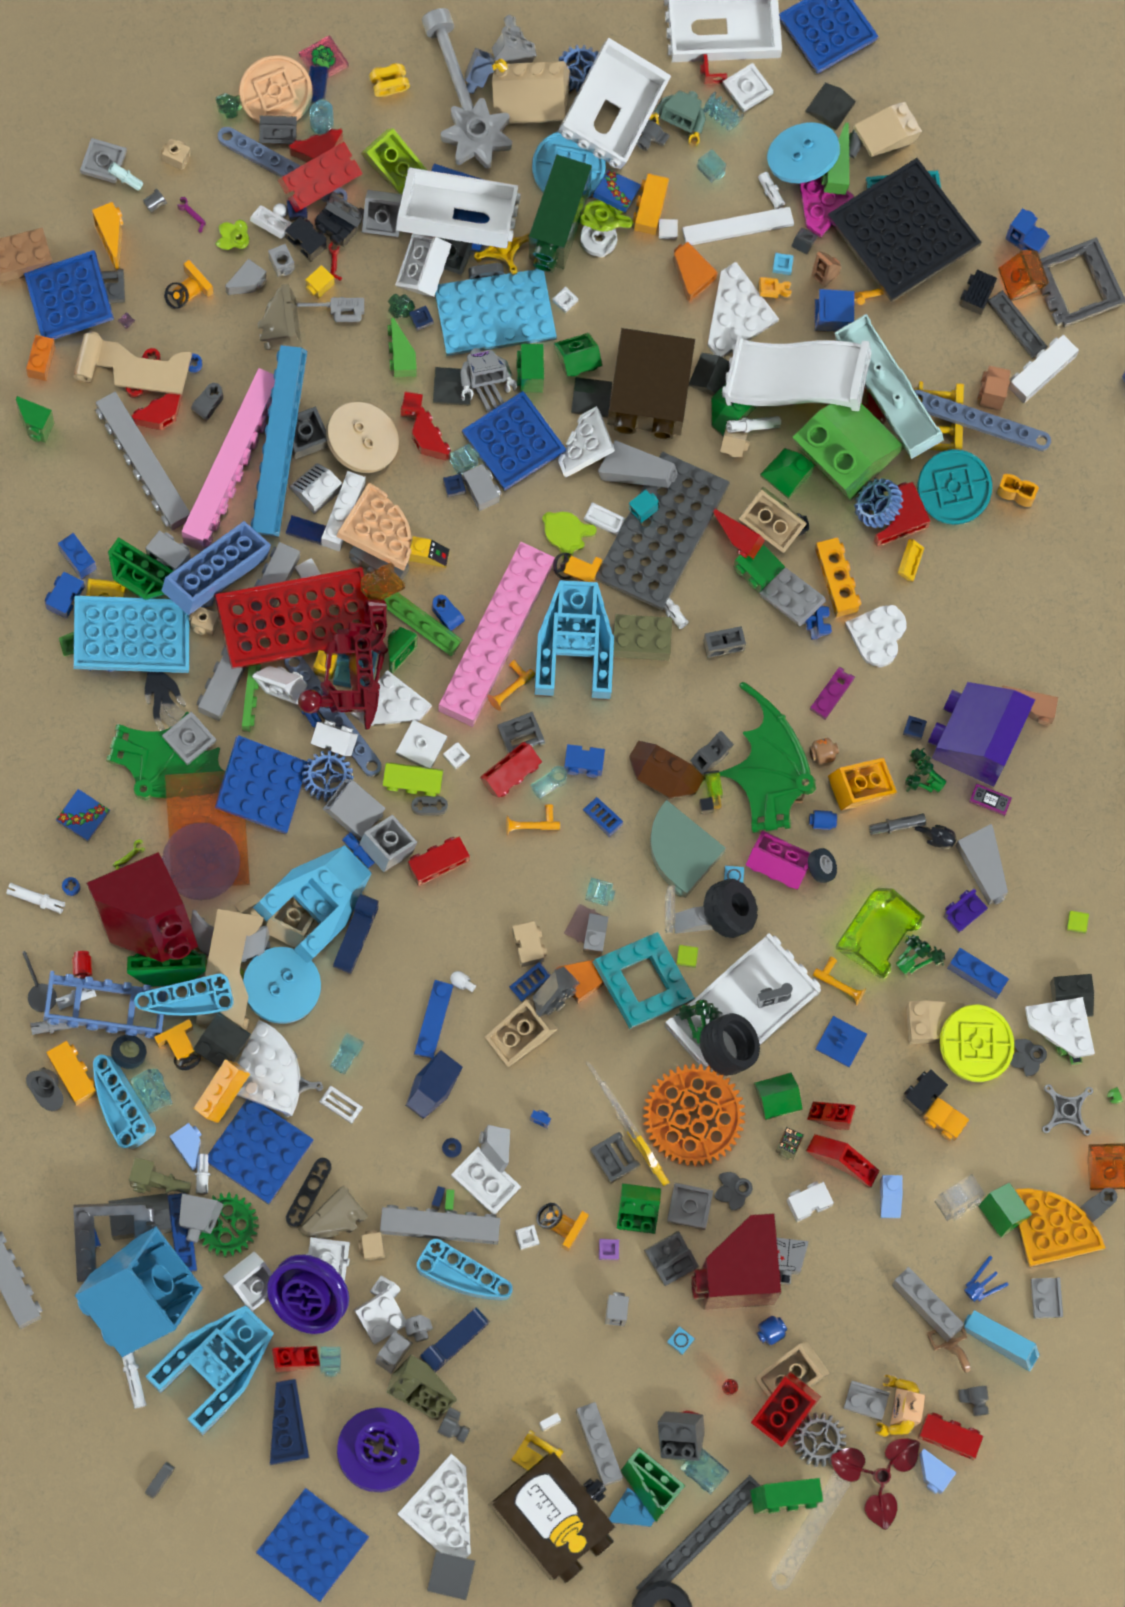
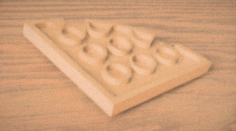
[336,483,412,571]

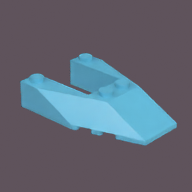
[534,580,614,699]
[253,845,372,963]
[146,1305,274,1436]

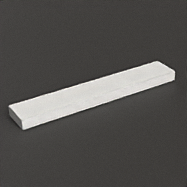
[682,207,794,245]

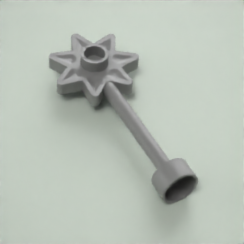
[422,8,512,169]

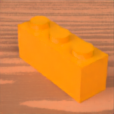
[632,173,669,235]
[46,1041,97,1106]
[193,1059,250,1123]

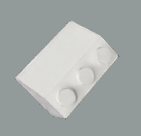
[395,233,452,297]

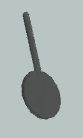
[23,951,57,1012]

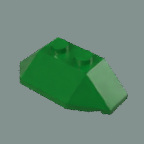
[711,384,757,437]
[108,537,174,600]
[127,950,206,987]

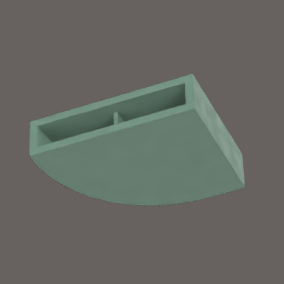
[650,800,726,898]

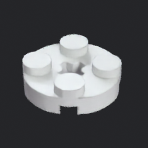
[581,226,617,258]

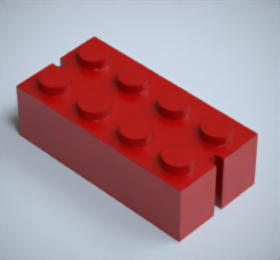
[277,142,363,212]

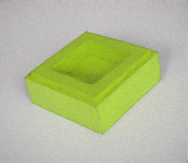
[1067,911,1089,934]
[676,945,698,968]

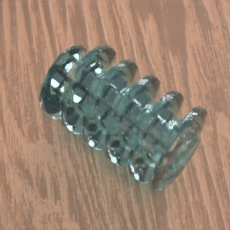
[704,92,744,131]
[310,99,333,134]

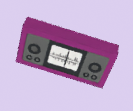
[969,784,1012,816]

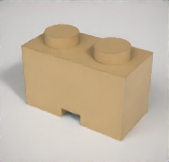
[512,921,547,967]

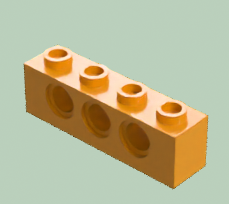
[815,537,861,618]

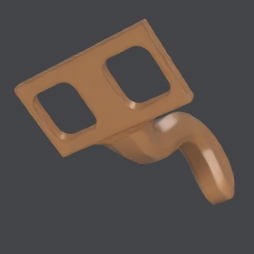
[927,1327,971,1373]

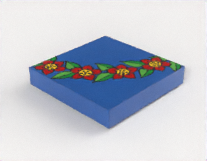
[593,169,641,213]
[56,789,110,842]

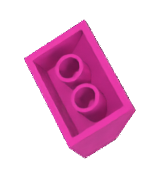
[746,830,810,890]

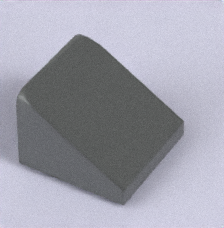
[792,228,818,254]

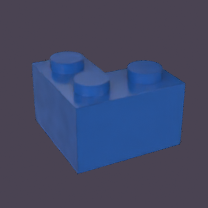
[1005,208,1050,259]

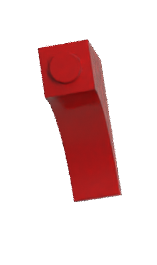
[874,482,931,547]
[806,1134,880,1187]

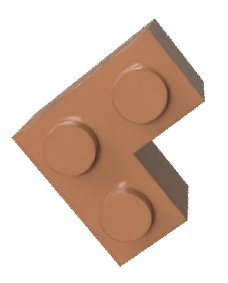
[977,365,1011,411]

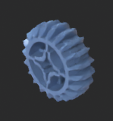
[558,44,599,93]
[854,478,904,528]
[302,750,354,802]

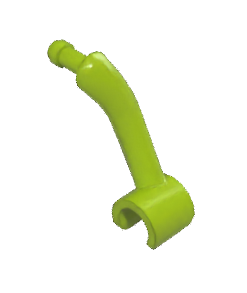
[113,839,145,870]

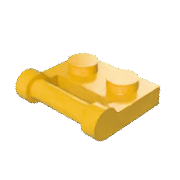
[511,1429,564,1471]

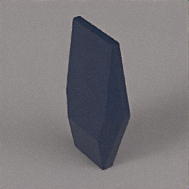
[405,1050,463,1119]

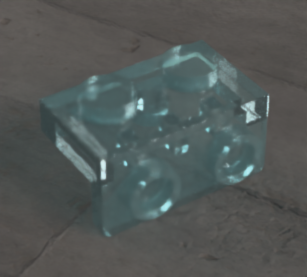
[130,1069,173,1114]
[680,1448,729,1495]

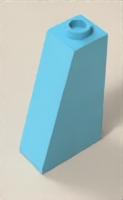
[964,1310,1040,1372]

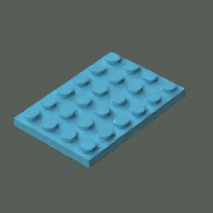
[435,269,557,356]
[73,596,189,673]

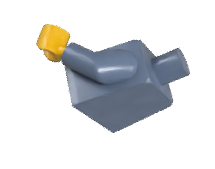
[465,48,508,94]

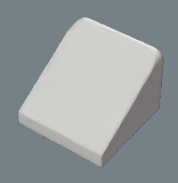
[370,1276,401,1299]

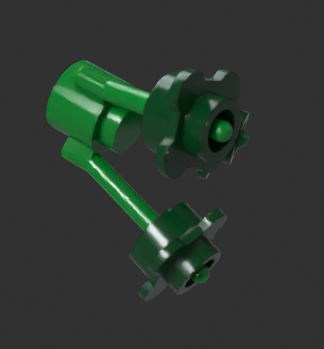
[905,747,946,793]
[896,934,946,975]
[676,1000,722,1043]

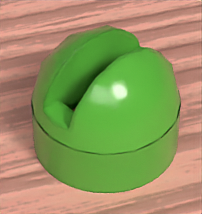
[1107,1087,1123,1104]

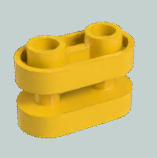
[369,63,410,97]

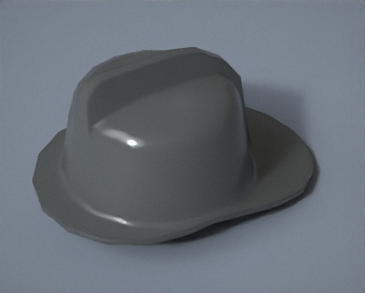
[26,1067,63,1111]

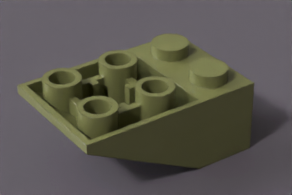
[387,1355,457,1420]

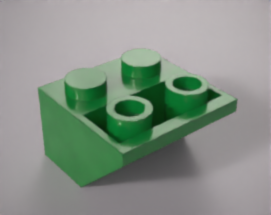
[616,1183,661,1234]

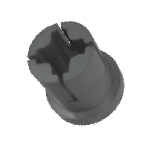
[143,188,167,212]

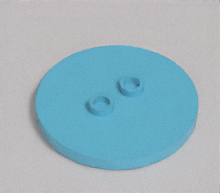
[767,122,840,183]
[532,132,606,197]
[243,947,321,1024]

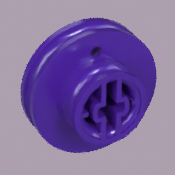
[267,1255,349,1334]
[337,1408,420,1492]

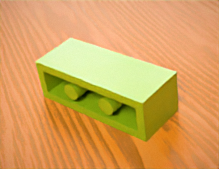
[383,762,443,796]

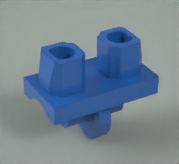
[803,606,832,640]

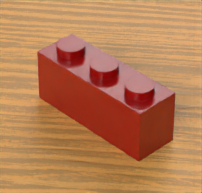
[480,742,542,798]
[408,836,470,886]
[918,1412,984,1460]

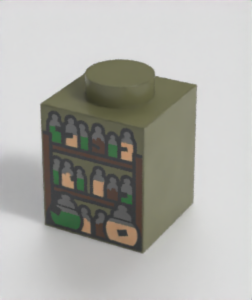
[775,1127,804,1160]

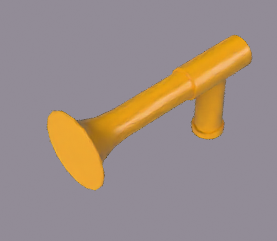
[854,288,902,305]
[488,660,536,711]
[506,804,560,835]
[813,957,866,1006]

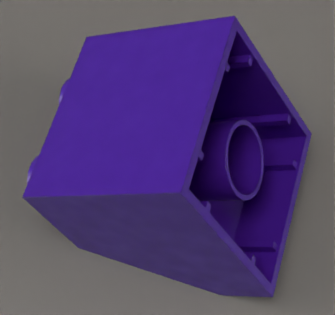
[927,682,1035,787]

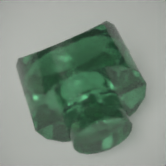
[216,93,242,119]
[388,294,415,318]

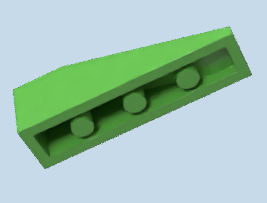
[821,123,850,195]

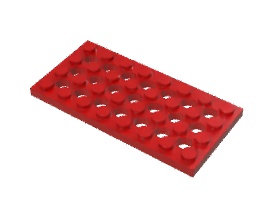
[214,567,377,669]

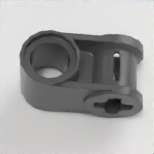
[191,383,224,420]
[1080,1188,1117,1223]

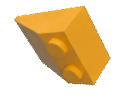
[92,202,123,271]
[828,758,897,811]

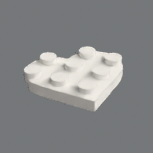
[845,605,907,668]

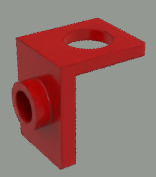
[700,54,727,84]
[401,392,423,419]

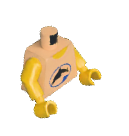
[875,1375,925,1437]

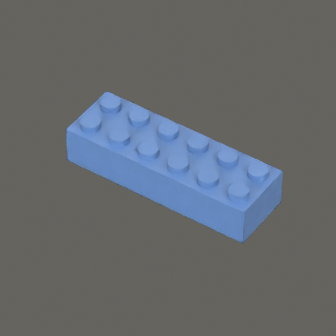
[162,521,271,615]

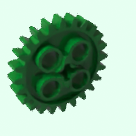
[199,1192,259,1257]

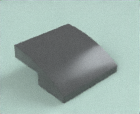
[644,1231,699,1286]
[427,1551,475,1600]

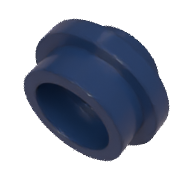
[442,1138,462,1158]

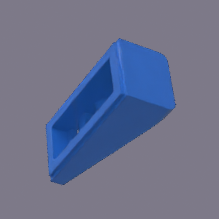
[583,797,623,837]
[509,962,551,1002]

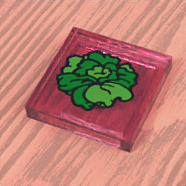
[299,35,349,83]

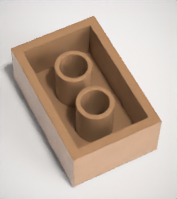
[0,227,53,283]

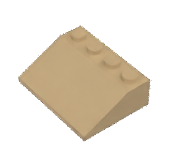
[492,61,570,124]

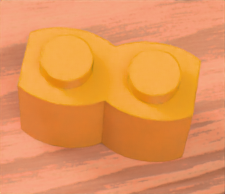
[997,474,1039,507]
[923,1097,970,1141]

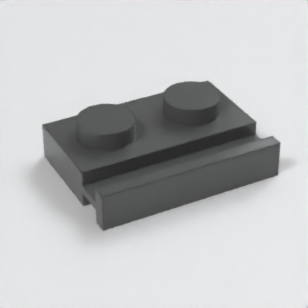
[259,115,297,144]

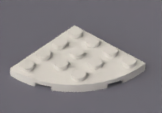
[237,1020,301,1116]

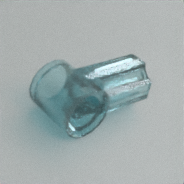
[530,766,567,799]
[330,1033,365,1074]

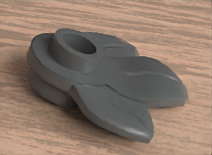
[1010,1039,1047,1076]
[714,1172,753,1210]

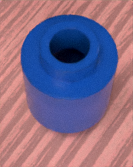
[809,810,837,830]

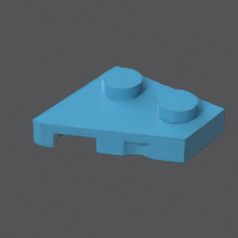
[609,1488,655,1527]

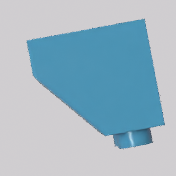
[75,1227,203,1357]

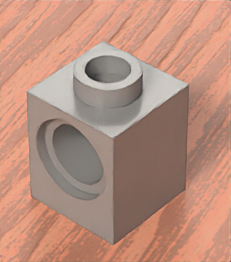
[268,244,295,277]

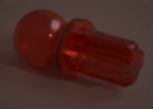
[722,1379,738,1396]

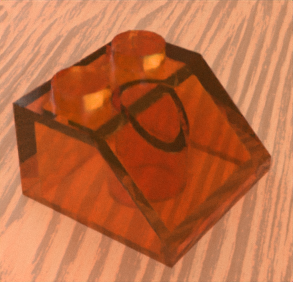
[998,250,1049,301]
[1087,1143,1125,1190]

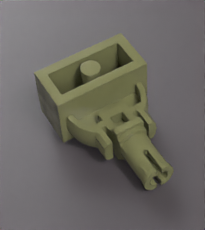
[129,1157,192,1194]

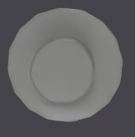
[405,1315,433,1342]

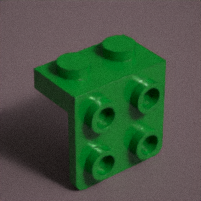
[733,544,785,593]

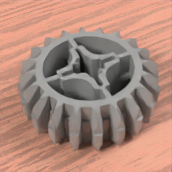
[793,1413,847,1467]

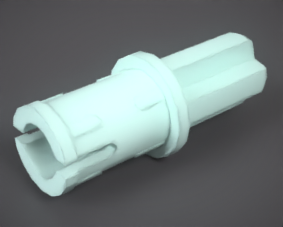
[108,162,143,191]

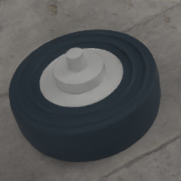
[808,848,837,883]

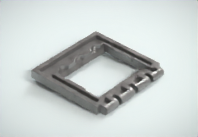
[1030,237,1125,327]
[73,1202,155,1282]

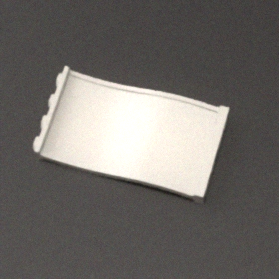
[722,336,872,411]
[664,933,821,1076]

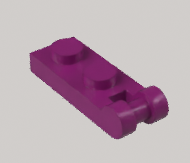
[810,666,855,720]

